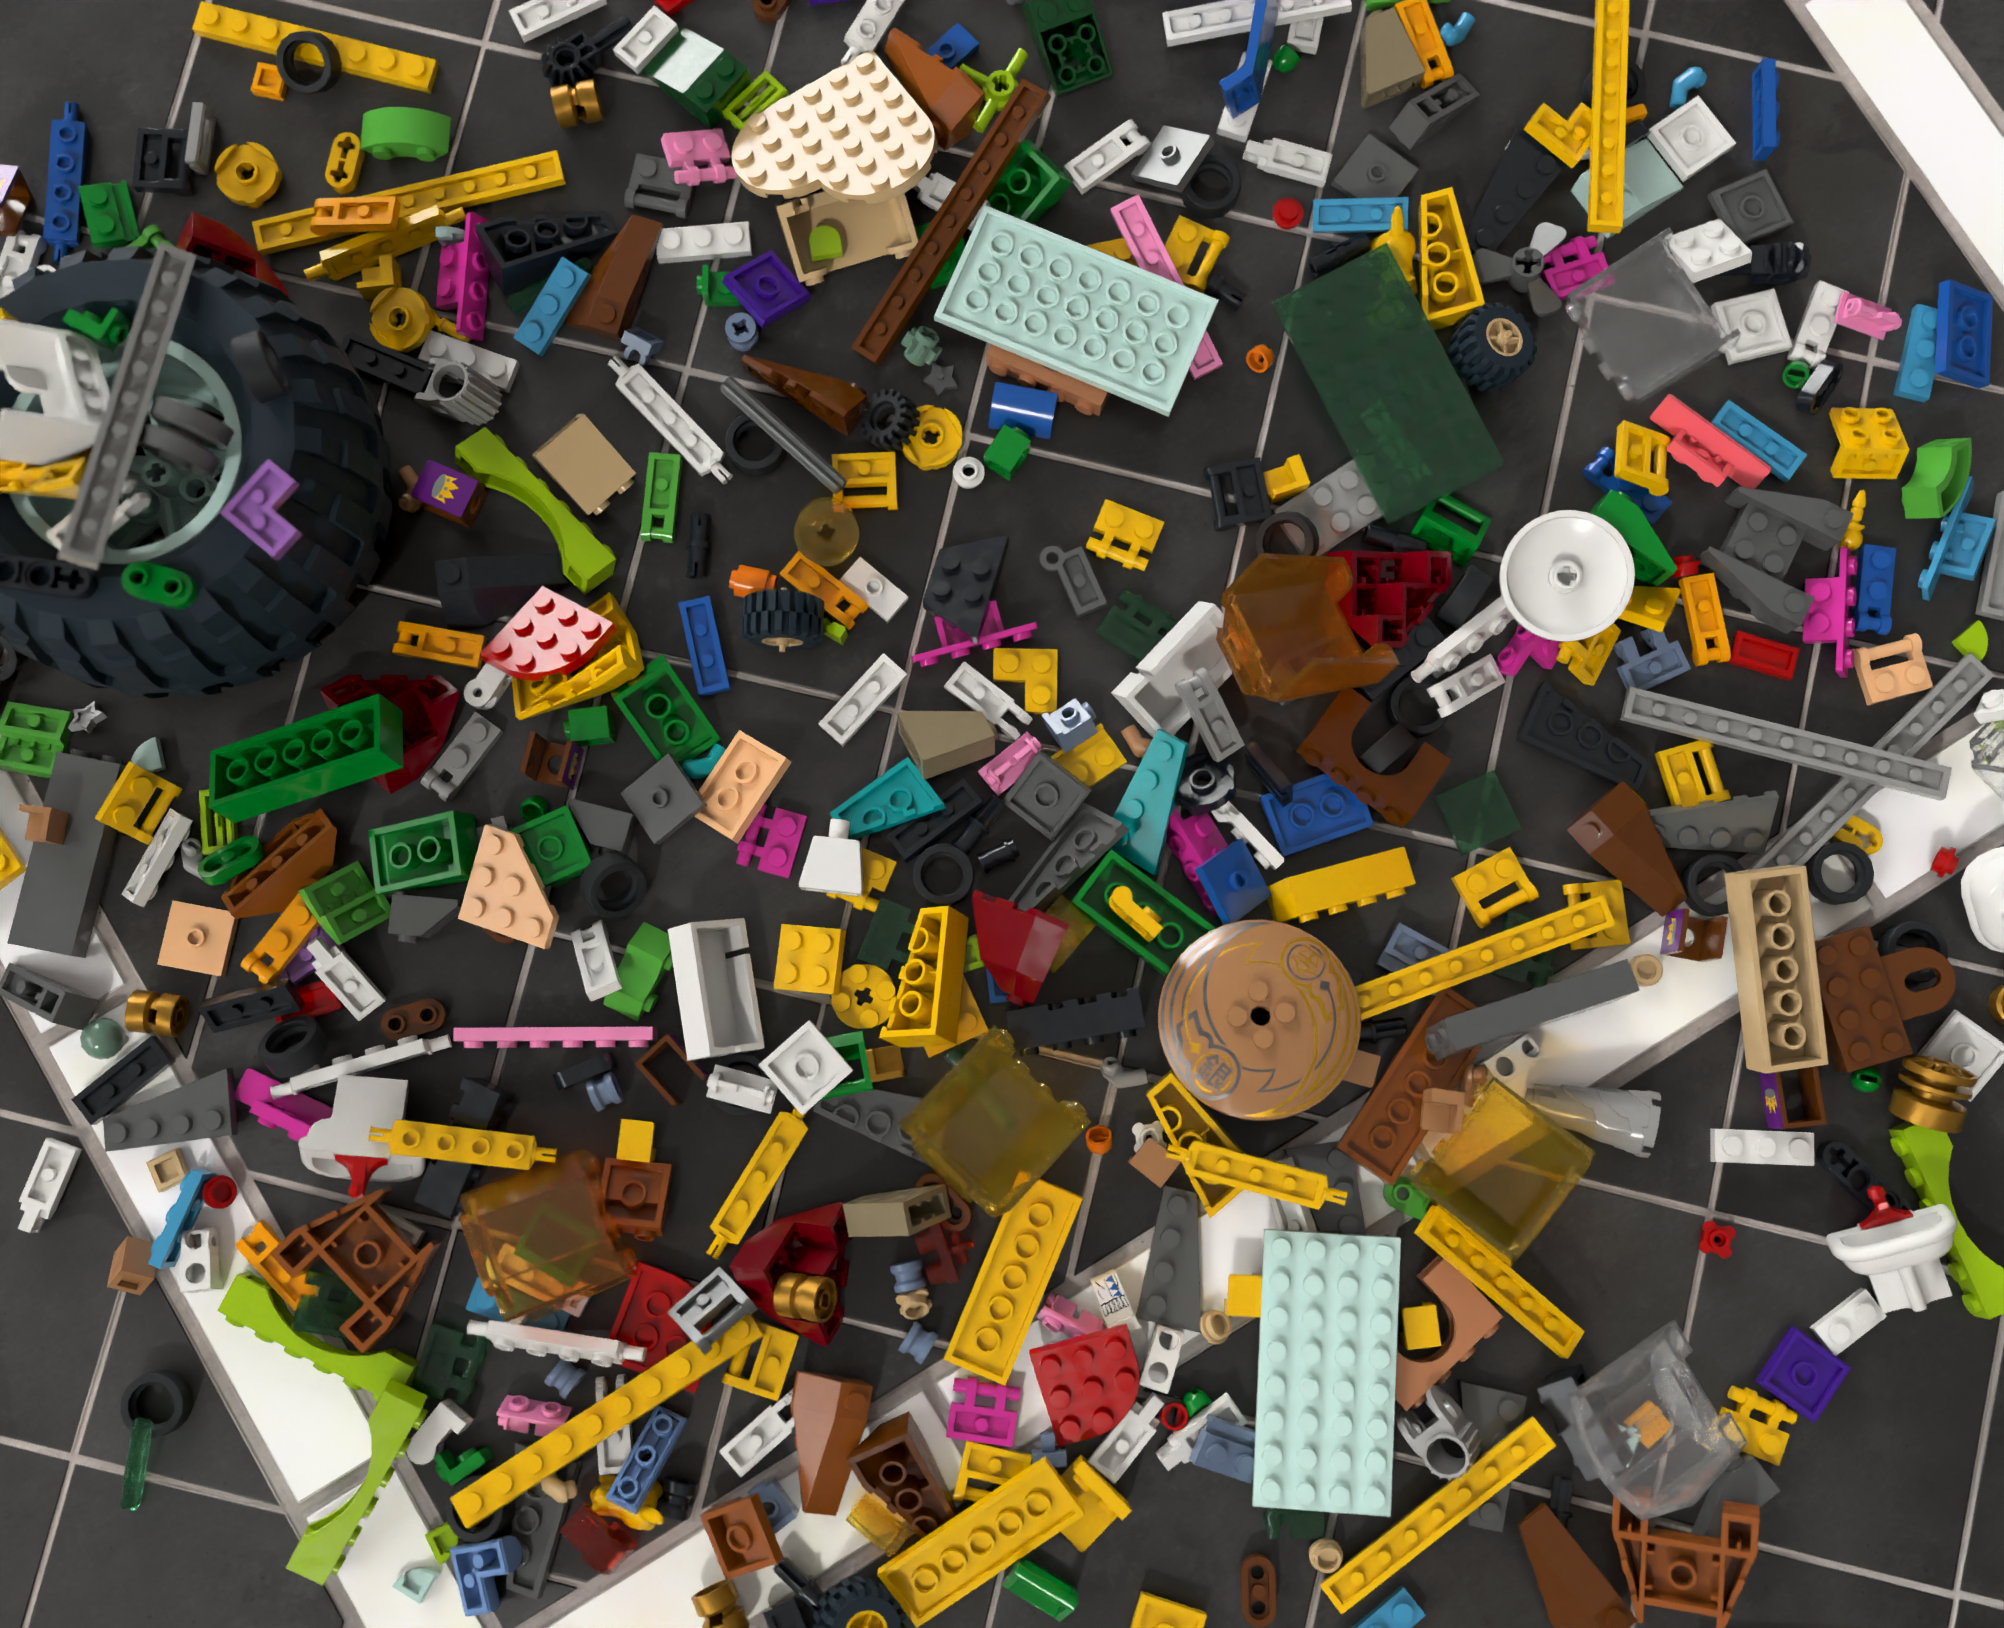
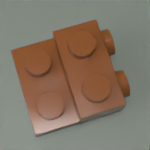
[593,1158,673,1241]
[700,1493,784,1580]

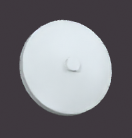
[1499,510,1635,642]

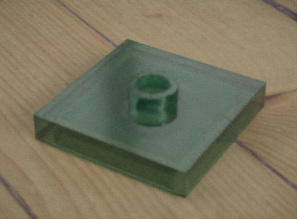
[1433,770,1522,856]

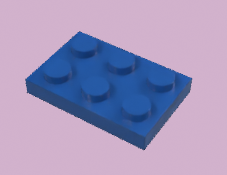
[1935,279,1993,389]
[1259,773,1374,858]

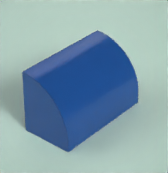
[988,382,1058,440]

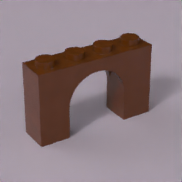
[1296,684,1451,828]

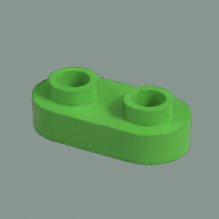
[1383,1176,1449,1221]

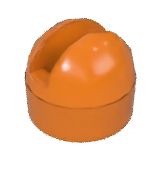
[1246,344,1274,373]
[1086,1125,1113,1155]

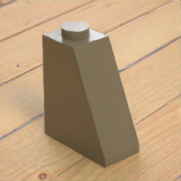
[1360,7,1425,109]
[898,711,998,780]
[843,1184,951,1237]

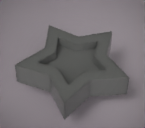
[922,362,958,398]

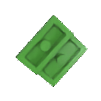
[0,701,73,778]
[298,861,391,945]

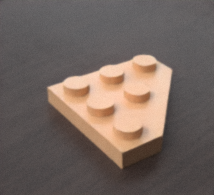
[458,824,559,949]

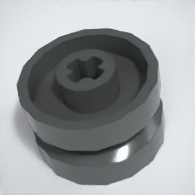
[137,396,234,479]

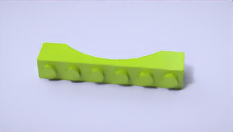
[455,427,616,595]
[1888,1121,2004,1320]
[217,1271,423,1402]
[286,1378,428,1586]

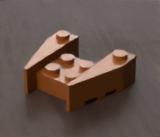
[269,1187,442,1353]
[1612,1484,1760,1628]

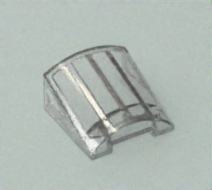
[1568,1320,1748,1521]

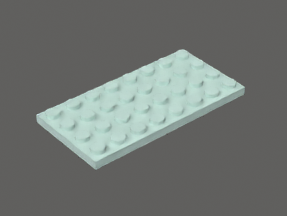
[934,205,1218,417]
[1252,1228,1401,1517]

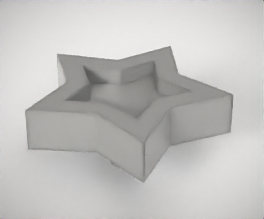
[68,701,107,734]

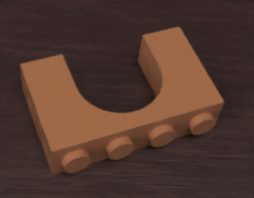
[986,344,1110,416]
[1395,1255,1503,1411]

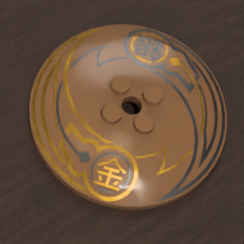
[1158,920,1361,1121]

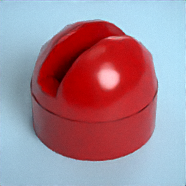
[1160,1402,1188,1431]

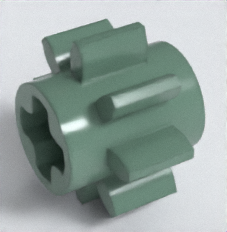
[901,326,942,366]

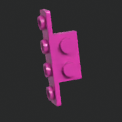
[436,212,489,342]
[1803,547,1858,678]
[912,600,1038,667]
[1496,625,1560,676]
[1166,806,1228,917]
[235,1068,333,1142]

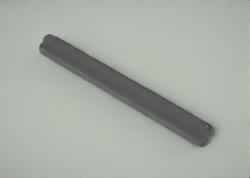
[720,377,847,494]

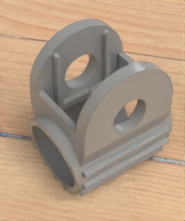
[414,358,502,426]
[1395,1385,1482,1481]

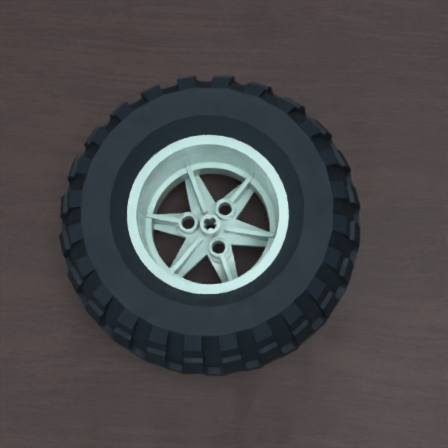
[0,246,393,699]

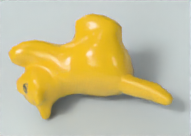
[1369,206,1418,299]
[590,1474,664,1531]

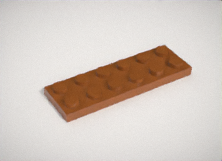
[1335,988,1482,1186]

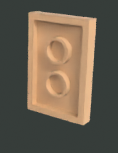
[694,730,792,844]

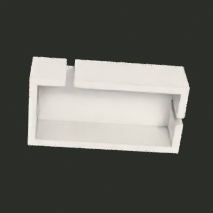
[1111,601,1255,738]
[668,918,765,1061]

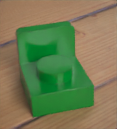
[697,265,742,306]
[62,308,131,353]
[434,1446,495,1486]

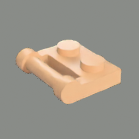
[1853,633,1933,705]

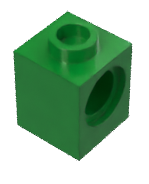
[984,424,1031,481]
[564,705,616,747]

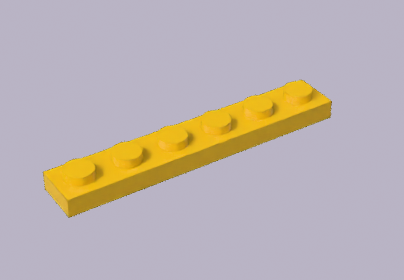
[1414,1206,1585,1359]

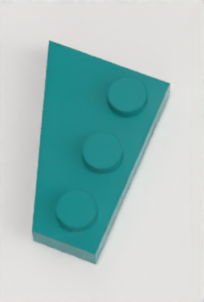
[829,757,946,840]

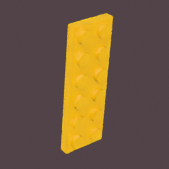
[943,1171,1083,1386]
[877,1456,1085,1628]

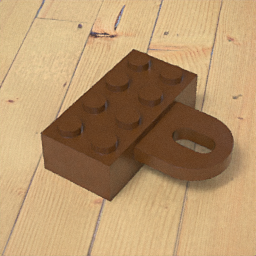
[1815,926,1956,1072]

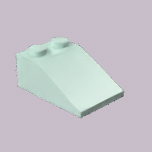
[1571,139,1683,239]

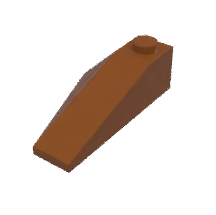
[884,28,985,151]
[790,1371,873,1516]

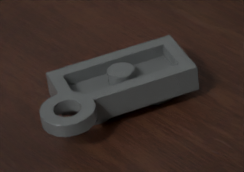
[1040,546,1107,618]

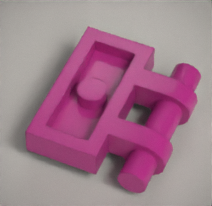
[1541,235,1614,300]
[736,804,808,879]
[946,1376,1021,1447]

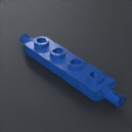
[43,101,88,265]

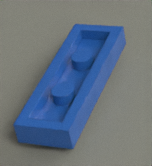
[1752,58,1780,161]
[678,596,731,697]

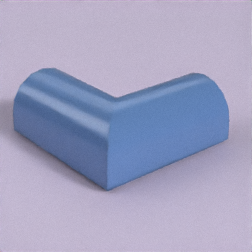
[450,1535,522,1617]

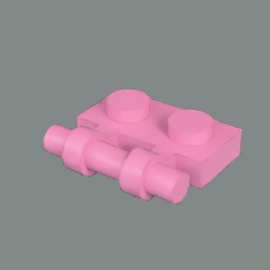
[661,129,737,186]

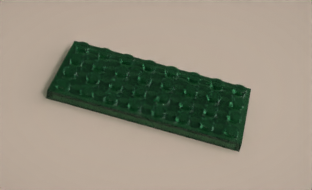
[1272,243,1505,525]

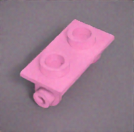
[1834,291,1902,340]
[978,731,1043,796]
[1036,1293,1108,1338]
[496,1395,572,1437]

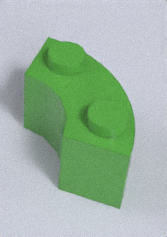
[360,107,451,162]
[1902,438,1972,519]
[603,922,673,1022]

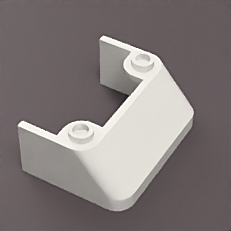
[0,319,110,466]

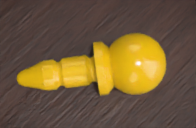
[1837,490,1866,551]

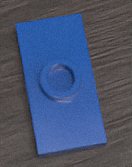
[925,23,979,69]

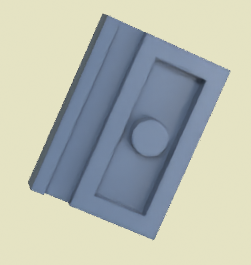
[1375,923,1451,996]
[1189,1414,1255,1484]

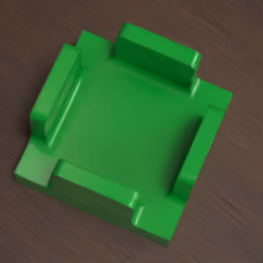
[509,805,593,888]

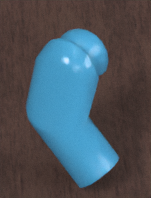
[1439,12,1475,46]
[1669,67,1707,110]

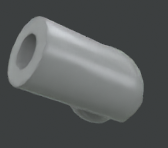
[181,838,205,880]
[1100,1056,1148,1088]

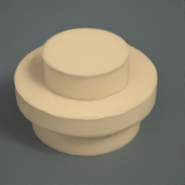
[1200,1310,1232,1344]
[1308,1538,1343,1573]

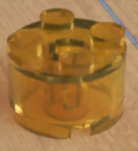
[794,497,859,566]
[1045,895,1096,973]

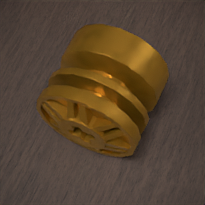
[1888,1055,1978,1133]

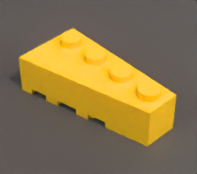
[1418,187,1485,334]
[1267,846,1416,923]
[879,906,969,1048]
[1146,1069,1245,1219]

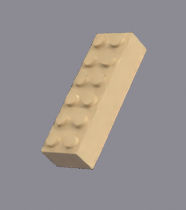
[1724,865,1829,1074]

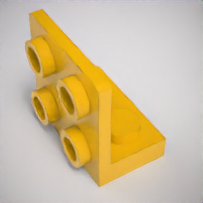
[1829,407,1909,479]
[1060,1454,1132,1552]

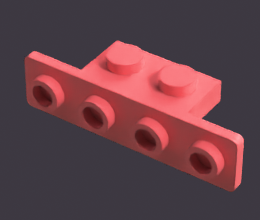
[1650,394,1772,489]

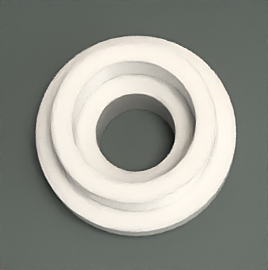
[953,457,985,489]

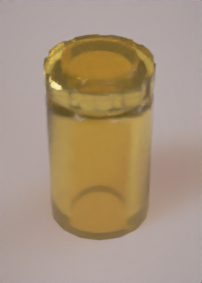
[845,1492,911,1558]

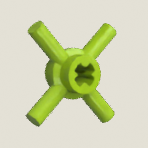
[959,49,1044,133]

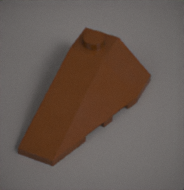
[565,214,663,343]
[741,355,868,437]
[1567,779,1689,917]
[847,1411,959,1538]
[1517,1502,1638,1628]

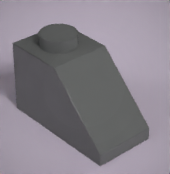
[568,798,638,855]
[388,894,463,943]

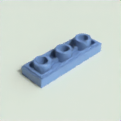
[605,1405,688,1515]

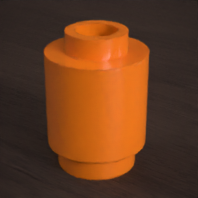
[729,565,778,598]

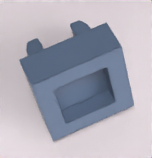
[620,327,664,367]
[1032,1431,1067,1468]

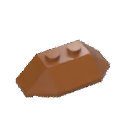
[221,808,337,919]

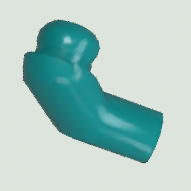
[682,743,726,780]

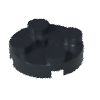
[1175,753,1236,816]

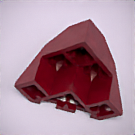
[176,212,288,297]
[1326,550,1452,648]
[320,675,459,794]
[972,890,1069,1008]
[730,1202,852,1347]

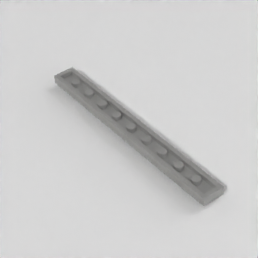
[58,242,197,570]
[1748,653,1994,870]
[1620,687,1952,801]

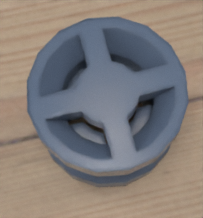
[725,312,759,351]
[586,1071,624,1112]
[890,1258,927,1293]
[898,1321,938,1364]
[544,1359,587,1399]

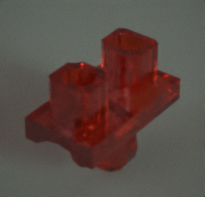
[915,1223,974,1285]

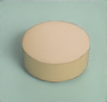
[1629,954,1663,987]

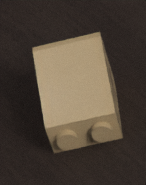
[531,414,636,515]

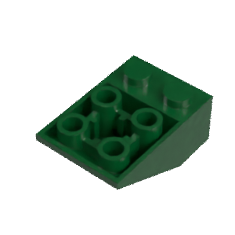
[1021,0,1113,96]

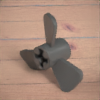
[1473,222,1567,317]

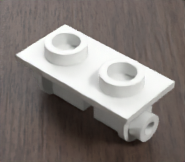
[706,1064,778,1114]

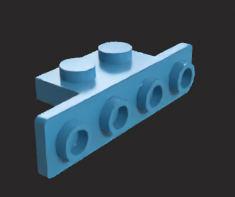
[1918,476,1996,601]

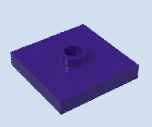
[722,249,811,328]
[1755,1326,1851,1423]

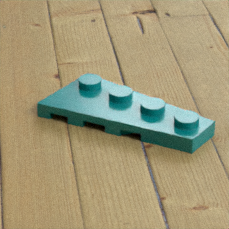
[1110,729,1189,875]

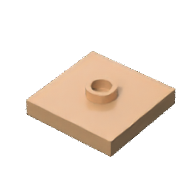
[157,900,239,977]

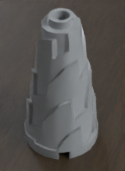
[1523,1084,1661,1158]

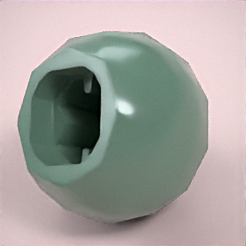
[80,1018,126,1060]

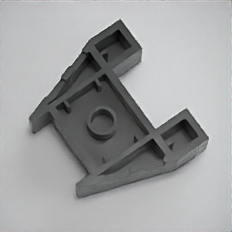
[1696,487,1854,634]

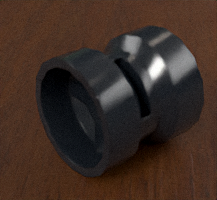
[656,1476,698,1521]

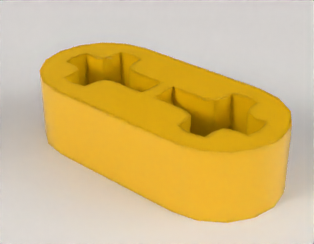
[325,132,365,194]
[1831,815,1883,855]

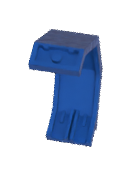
[1219,0,1278,119]

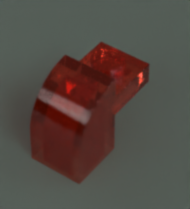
[559,1502,639,1576]

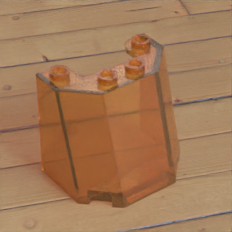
[1216,553,1400,702]
[460,1149,638,1325]

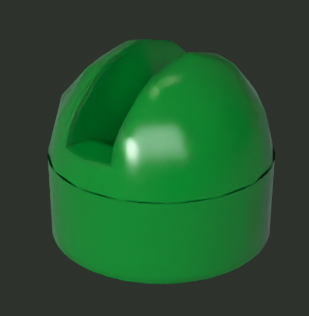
[1273,44,1300,73]
[1782,361,1810,388]
[519,795,548,822]
[1851,1066,1882,1092]
[1183,1388,1212,1418]

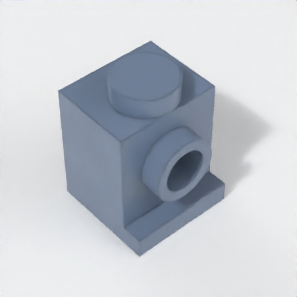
[1041,698,1098,753]
[748,1478,799,1534]

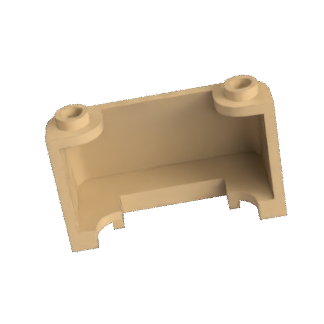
[775,191,918,286]

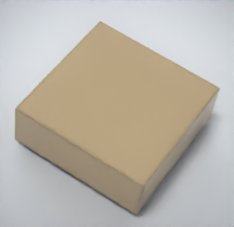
[146,1148,191,1193]

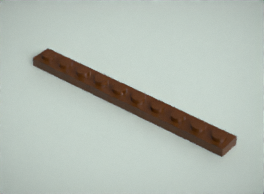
[851,78,1051,366]

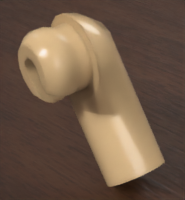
[541,1472,577,1503]

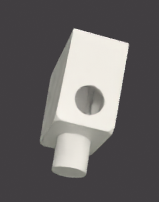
[799,819,864,897]

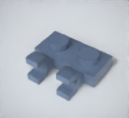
[1613,628,1691,690]

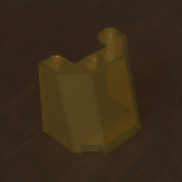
[898,1025,1091,1218]
[1410,1076,1596,1268]

